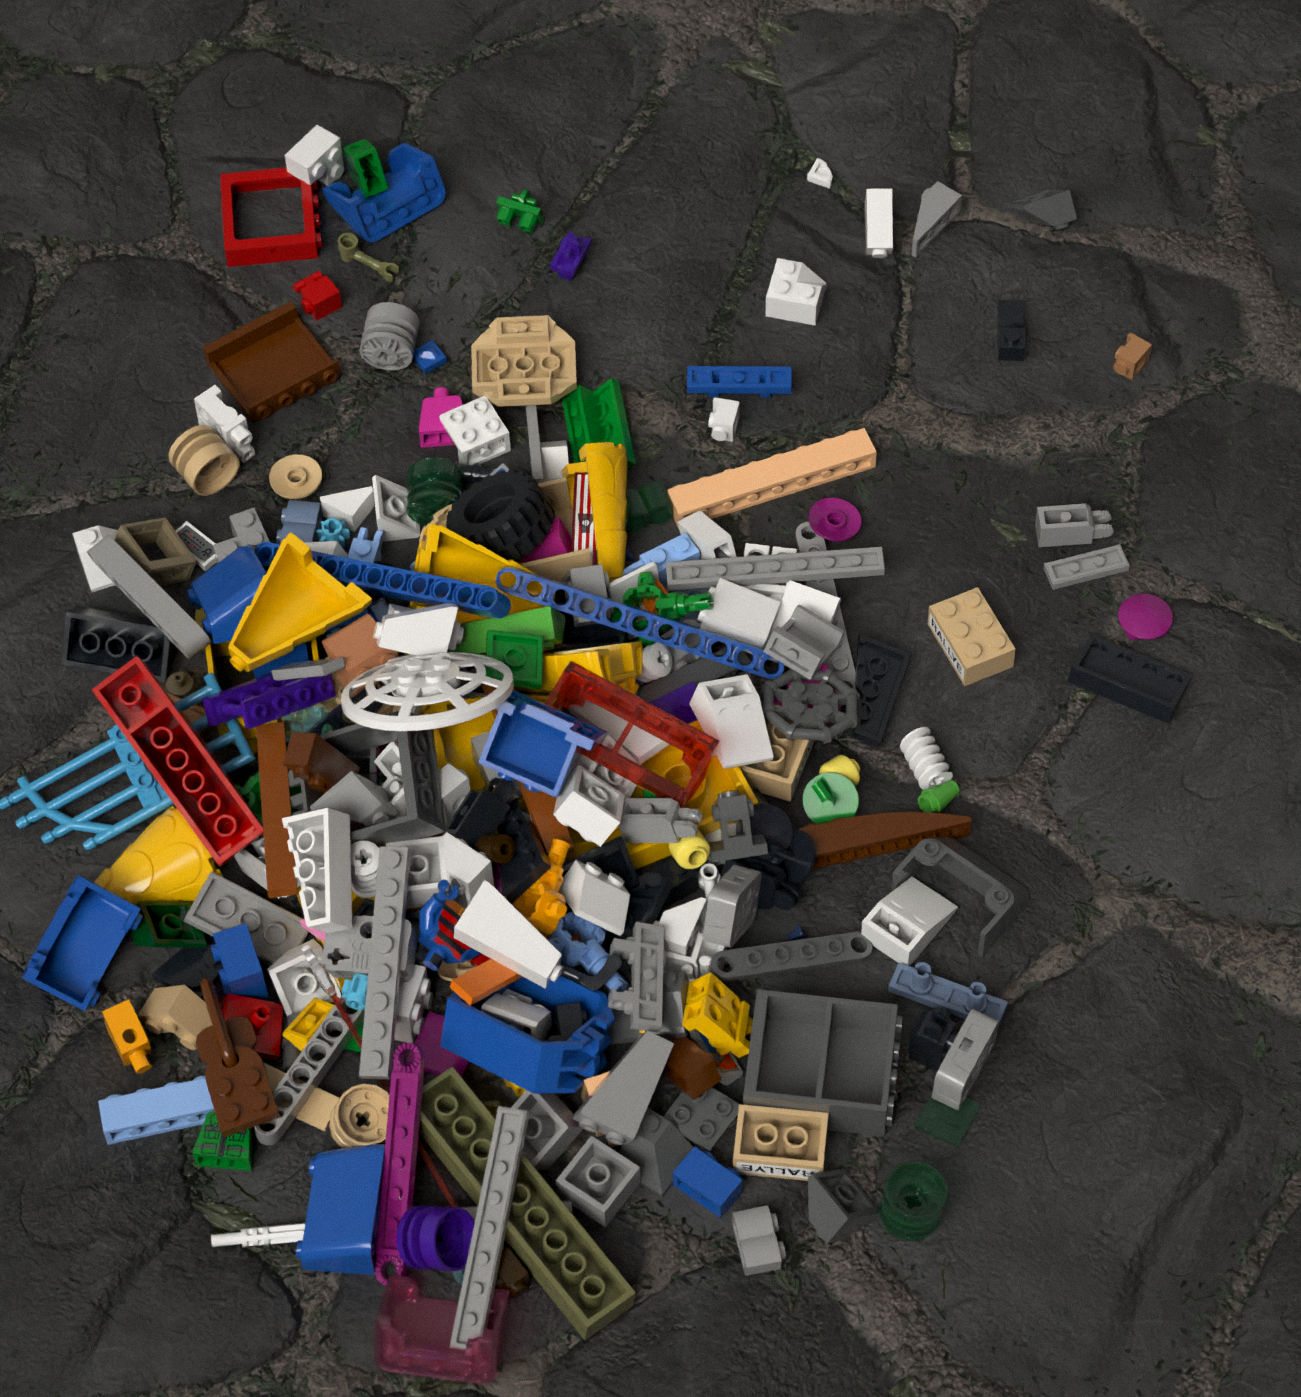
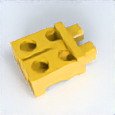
[682,972,753,1058]

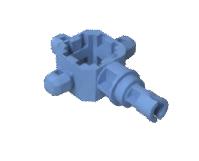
[547,911,629,992]

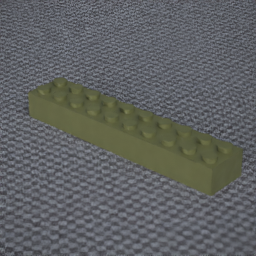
[419,1067,636,1341]

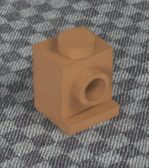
[1113,332,1152,380]

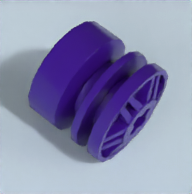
[396,1205,475,1271]

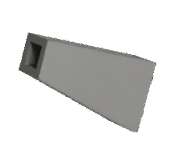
[573,1031,674,1145]

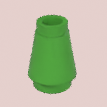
[918,780,960,813]

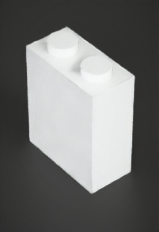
[697,578,781,654]

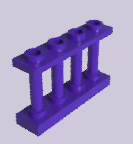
[202,673,336,729]

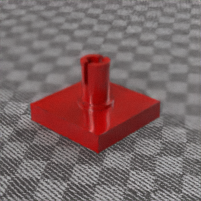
[223,993,283,1061]

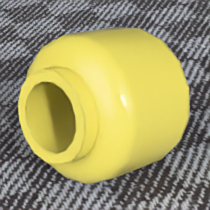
[819,755,860,787]
[669,829,710,869]

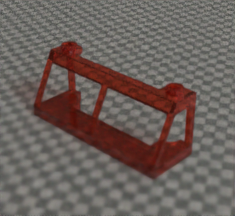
[545,661,720,808]

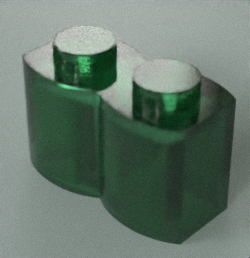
[625,481,674,532]

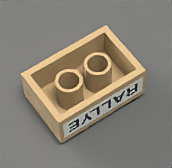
[928,587,1016,686]
[739,704,815,802]
[733,1104,828,1181]

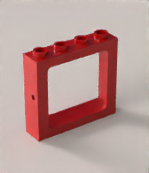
[220,168,322,267]

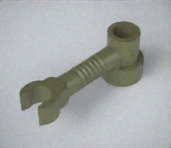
[338,233,399,282]

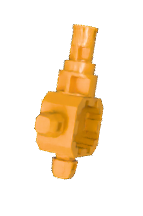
[512,839,571,936]

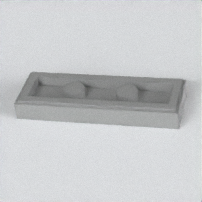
[1044,544,1130,590]
[271,657,345,681]

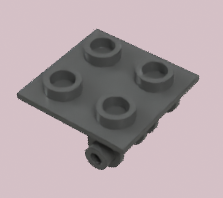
[663,1087,739,1152]

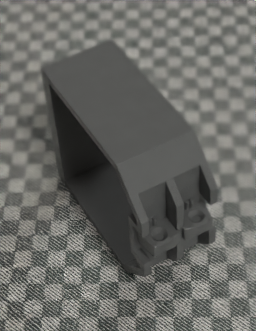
[288,710,446,848]

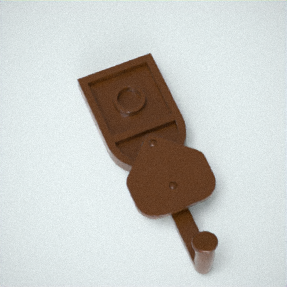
[196,977,280,1137]

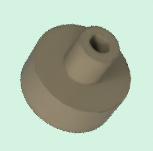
[166,672,195,699]

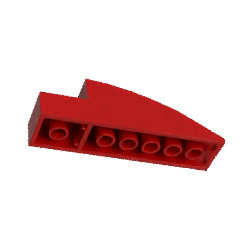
[92,656,263,866]

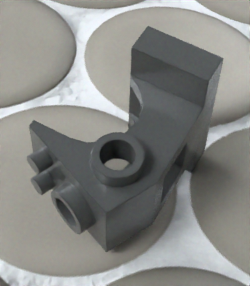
[709,790,768,863]

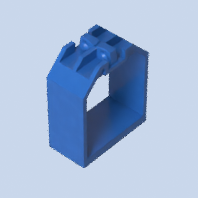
[440,976,615,1094]

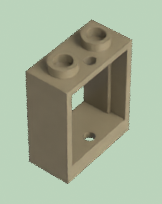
[114,517,197,586]

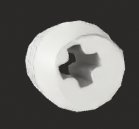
[635,642,673,686]
[900,727,953,790]
[350,840,379,898]

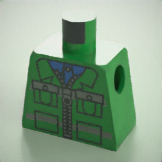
[343,139,388,198]
[192,1111,253,1171]

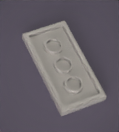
[184,871,309,966]

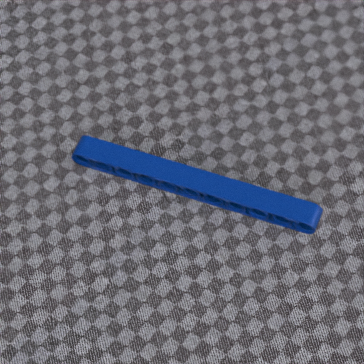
[254,542,511,619]
[496,566,784,679]

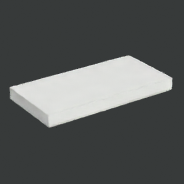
[568,695,683,764]

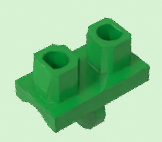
[496,189,545,233]

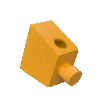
[102,999,152,1074]

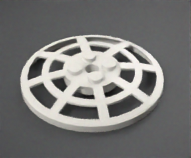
[341,652,514,731]

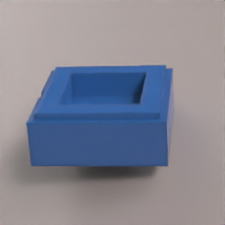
[412,341,447,374]

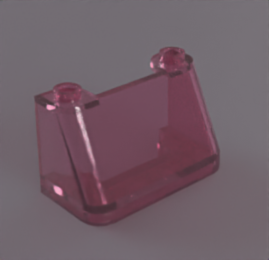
[374,1275,510,1384]

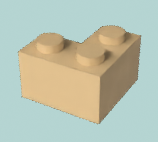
[137,985,212,1050]

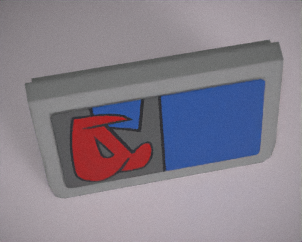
[689,1029,743,1086]

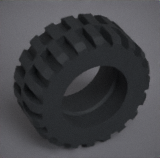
[446,470,554,562]

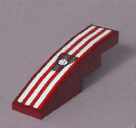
[571,472,598,566]

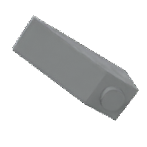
[912,181,962,258]

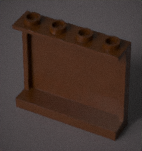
[203,301,341,424]

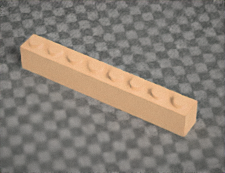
[667,428,877,529]

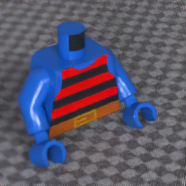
[418,879,482,971]

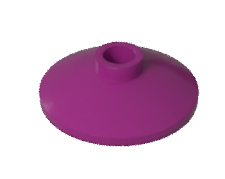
[808,498,861,541]

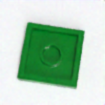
[485,630,544,690]

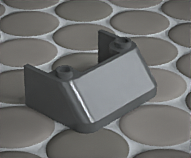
[891,836,1029,957]

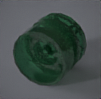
[407,458,462,526]
[879,1161,948,1241]

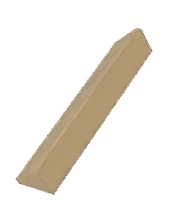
[264,1063,340,1131]

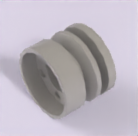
[359,302,420,370]

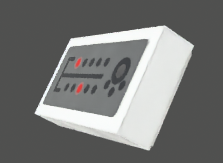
[176,521,216,572]

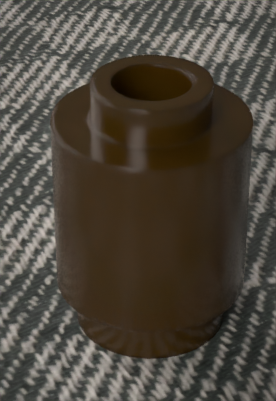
[476,833,515,864]

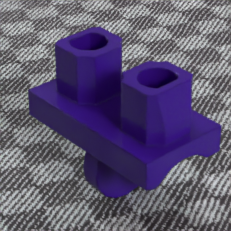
[550,232,592,280]

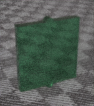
[914,1093,981,1148]

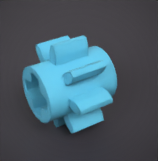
[316,517,350,548]
[341,974,368,1010]

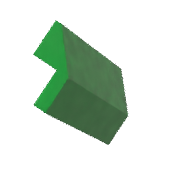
[562,378,636,470]

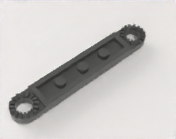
[708,932,873,982]

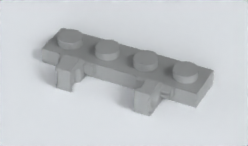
[608,922,664,1033]

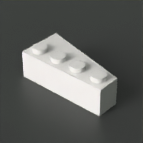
[282,808,352,933]

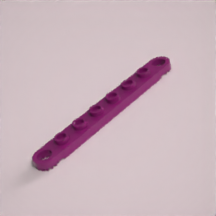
[374,1043,425,1286]

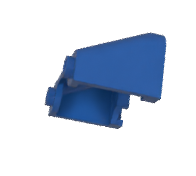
[322,142,446,243]
[187,545,266,644]
[22,873,143,1011]
[296,1144,385,1275]

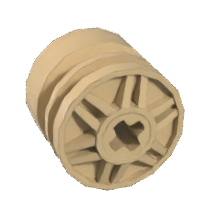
[168,425,240,496]
[329,1084,389,1148]

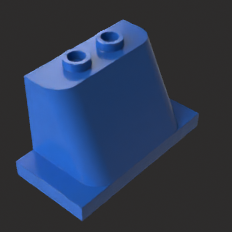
[478,690,607,798]

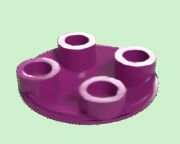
[1118,594,1173,640]

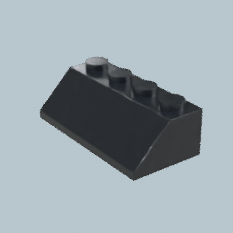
[61,606,178,682]

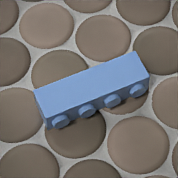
[98,1076,215,1145]

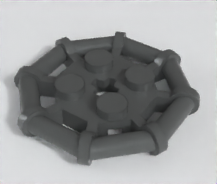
[761,667,860,744]

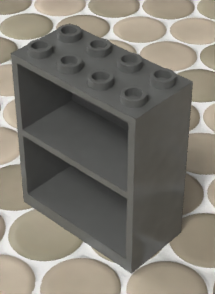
[743,989,903,1137]

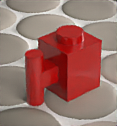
[292,271,342,321]

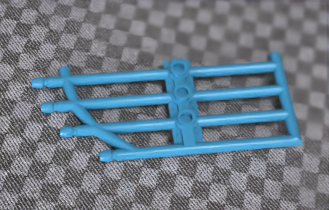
[0,673,256,851]

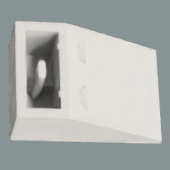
[689,674,774,769]
[861,877,958,966]

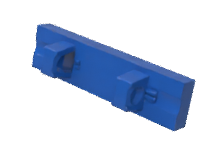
[687,366,792,398]

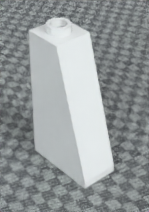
[454,880,563,989]

